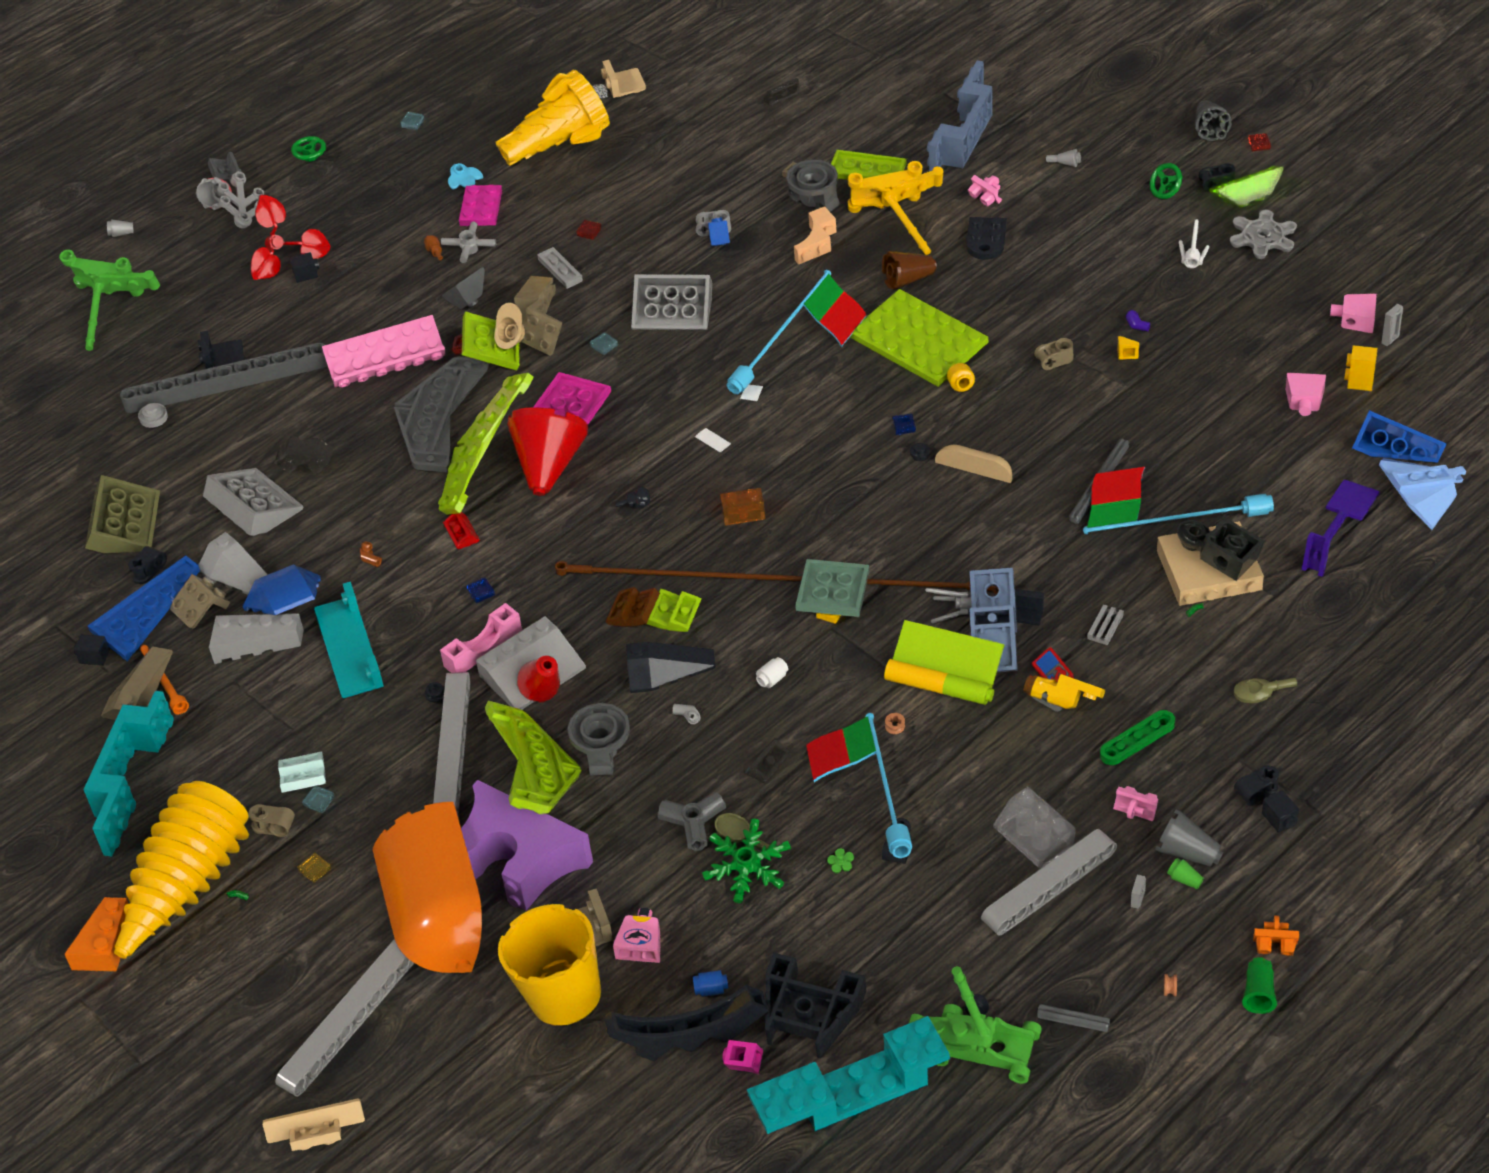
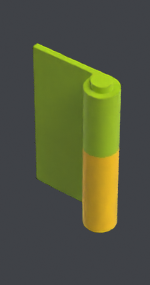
[884,620,1005,705]

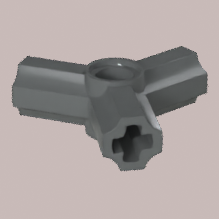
[658,792,726,851]

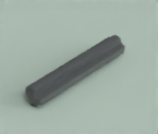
[1037,1004,1110,1032]

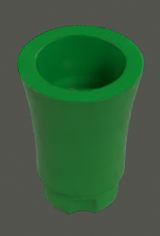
[1242,957,1277,1014]

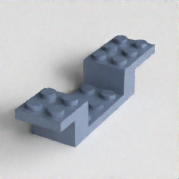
[927,60,992,171]

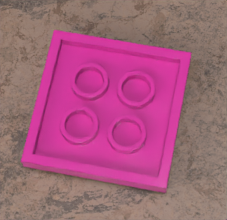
[534,372,611,424]

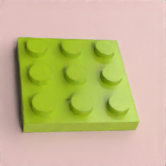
[462,312,519,371]

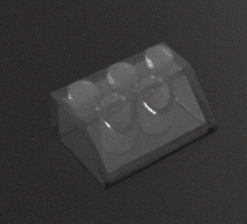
[993,786,1075,869]

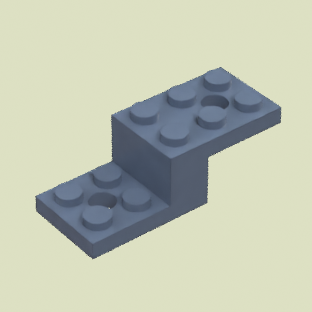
[970,568,1018,672]

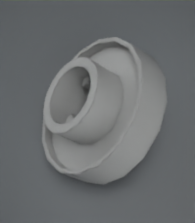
[138,403,168,428]

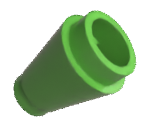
[1167,858,1204,890]

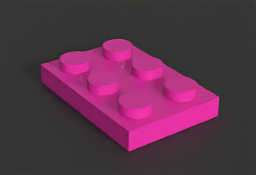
[459,185,502,226]

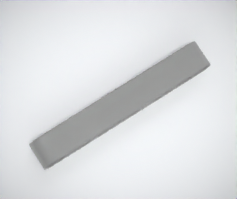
[981,829,1117,935]

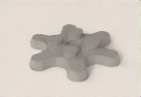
[1230,210,1297,259]

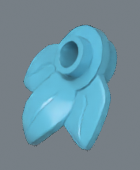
[448,163,483,189]

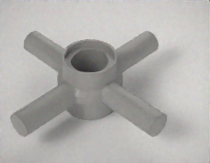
[441,222,496,263]

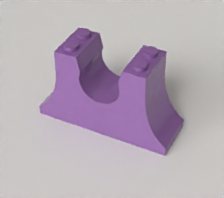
[461,780,593,911]

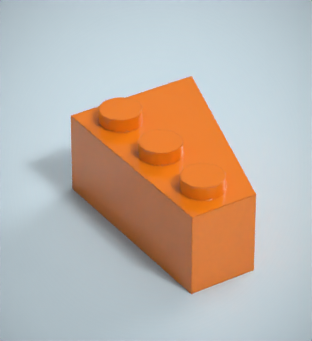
[65,897,129,971]

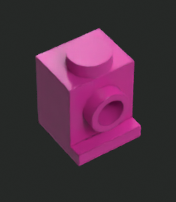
[723,1040,763,1074]

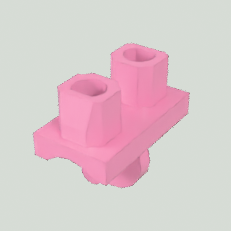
[968,175,1002,207]
[1113,786,1158,821]

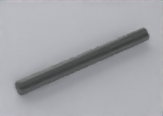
[1069,438,1129,524]

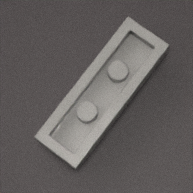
[537,247,583,289]

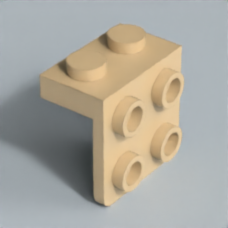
[601,60,646,98]

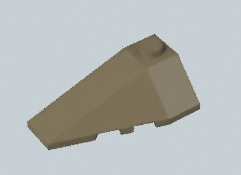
[101,646,173,720]

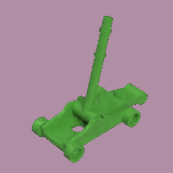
[60,250,160,351]
[909,966,1042,1084]

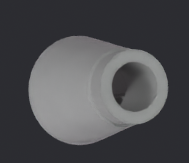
[107,219,134,237]

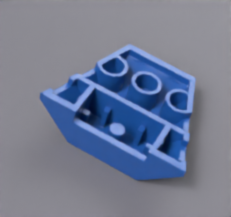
[243,564,321,615]

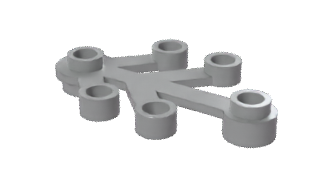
[217,171,264,228]

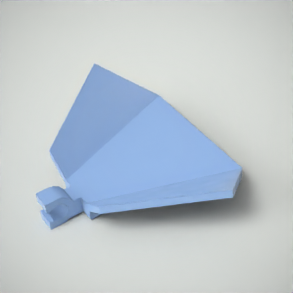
[1379,458,1466,530]

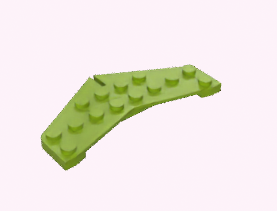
[438,373,534,515]
[485,701,581,814]

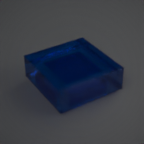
[892,414,916,435]
[467,578,495,603]

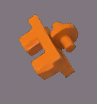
[1253,915,1299,956]

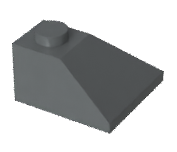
[442,267,485,309]

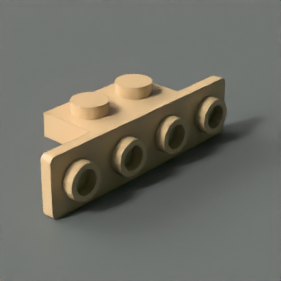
[263,1098,365,1151]

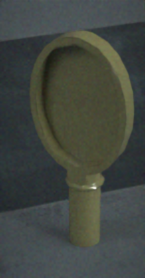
[1234,678,1297,703]
[715,813,770,851]

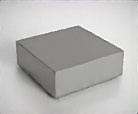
[1131,875,1146,909]

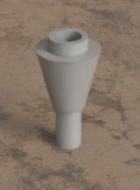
[1046,149,1081,167]

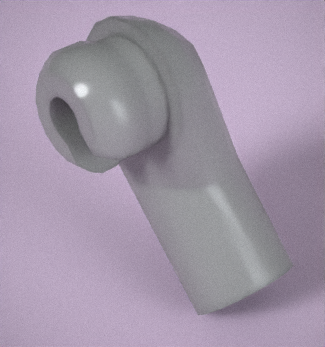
[673,704,700,724]

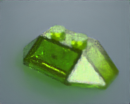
[1209,166,1284,207]

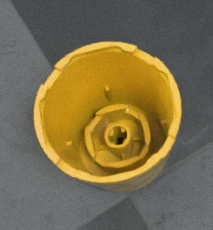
[498,904,601,1025]

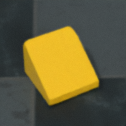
[1117,336,1139,360]

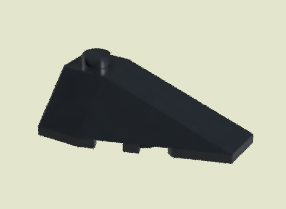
[626,642,715,693]

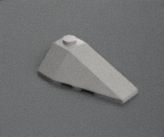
[199,532,268,595]

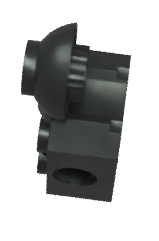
[1177,519,1265,581]

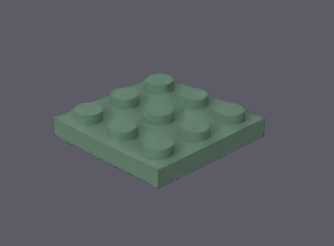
[796,559,869,617]

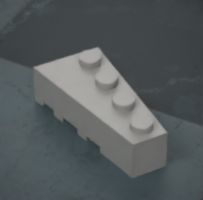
[209,614,304,664]

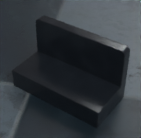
[1015,589,1044,626]

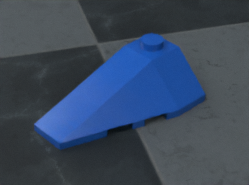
[1352,410,1447,462]

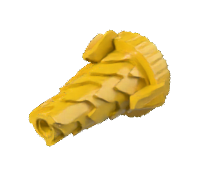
[496,70,610,166]

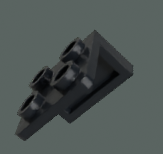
[198,330,244,369]

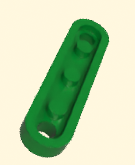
[1100,710,1175,765]

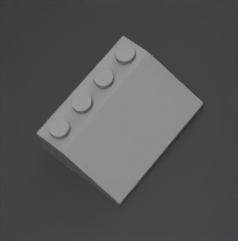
[631,274,713,330]
[203,468,303,536]
[476,616,586,710]

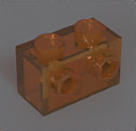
[720,488,765,526]

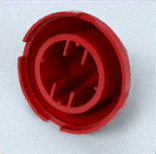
[507,407,588,496]

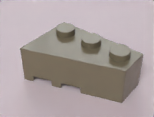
[514,276,556,324]

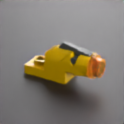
[1024,674,1106,712]

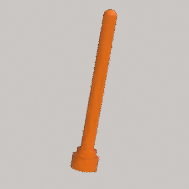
[140,645,189,714]

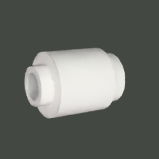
[756,657,788,688]

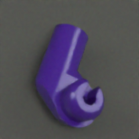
[1126,310,1151,332]

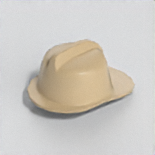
[494,303,525,349]

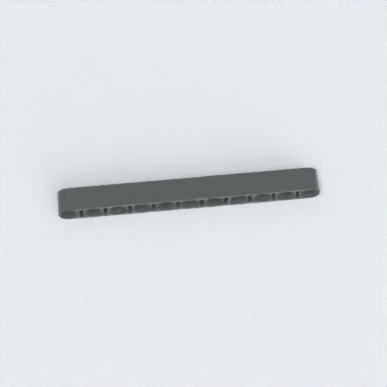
[120,343,328,413]

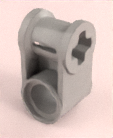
[696,210,732,236]

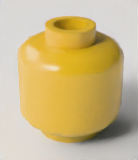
[947,363,975,392]

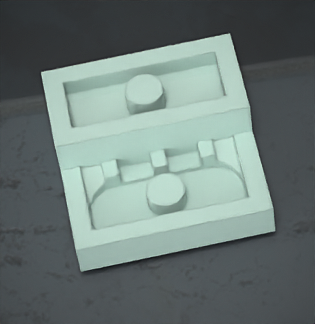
[278,752,326,793]

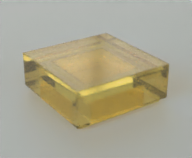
[298,853,331,883]

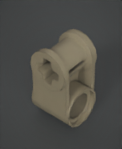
[1034,338,1074,370]
[248,804,295,837]

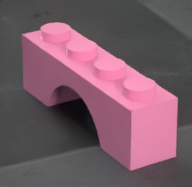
[440,603,522,673]

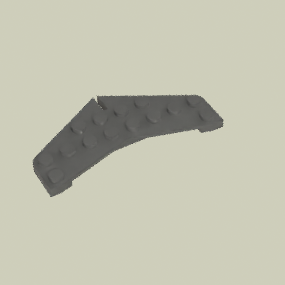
[394,356,489,473]

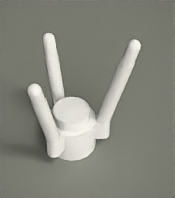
[1179,219,1209,268]

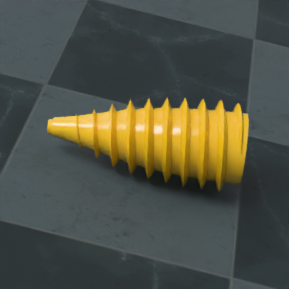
[114,781,249,959]

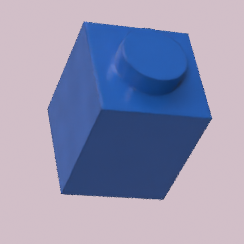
[708,218,730,246]

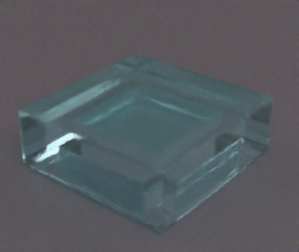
[401,112,424,130]
[590,332,618,355]
[303,786,334,813]

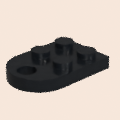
[967,217,1007,260]

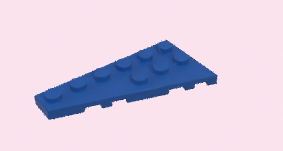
[88,556,200,662]

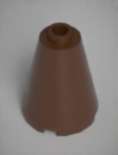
[882,251,937,289]

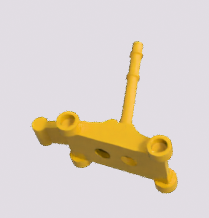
[847,161,943,255]

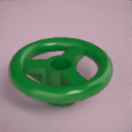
[291,136,326,162]
[1150,163,1182,199]

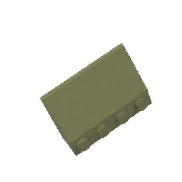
[85,475,160,553]

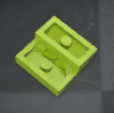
[647,589,702,632]

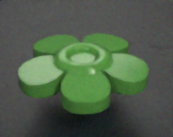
[827,848,854,873]

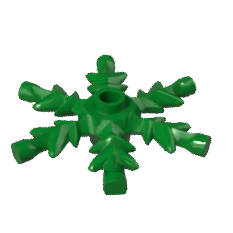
[702,819,791,903]

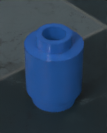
[693,970,728,997]

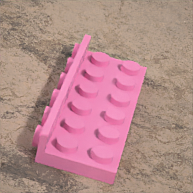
[322,315,445,388]

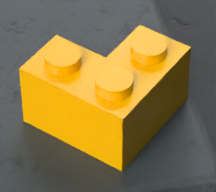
[1344,346,1378,391]

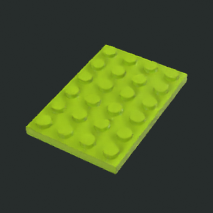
[850,289,988,387]

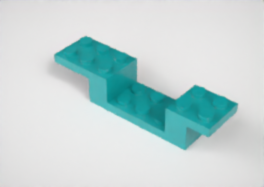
[83,691,174,856]
[747,1016,950,1134]

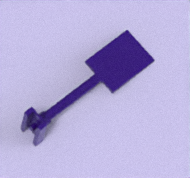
[1302,480,1379,577]

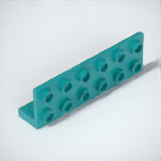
[314,582,384,699]

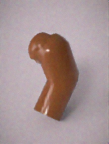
[360,541,382,567]

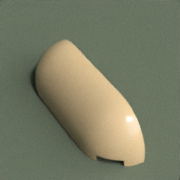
[935,445,1012,483]

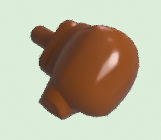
[424,235,443,260]

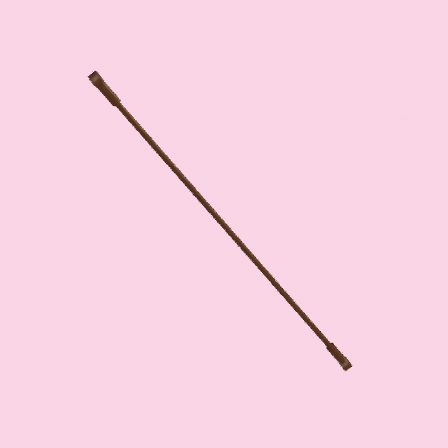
[555,561,999,594]

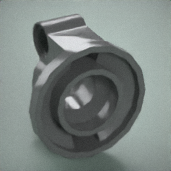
[786,159,839,212]
[568,703,630,776]

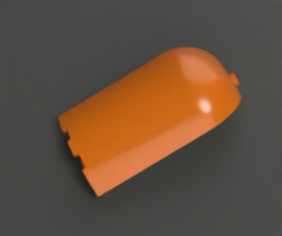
[372,802,482,973]

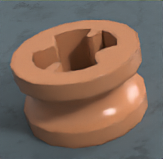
[885,713,905,734]
[1164,974,1177,996]

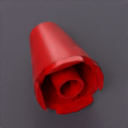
[517,656,560,702]

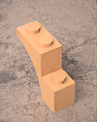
[794,206,836,265]

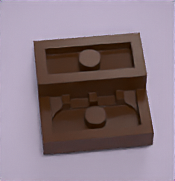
[605,587,660,626]

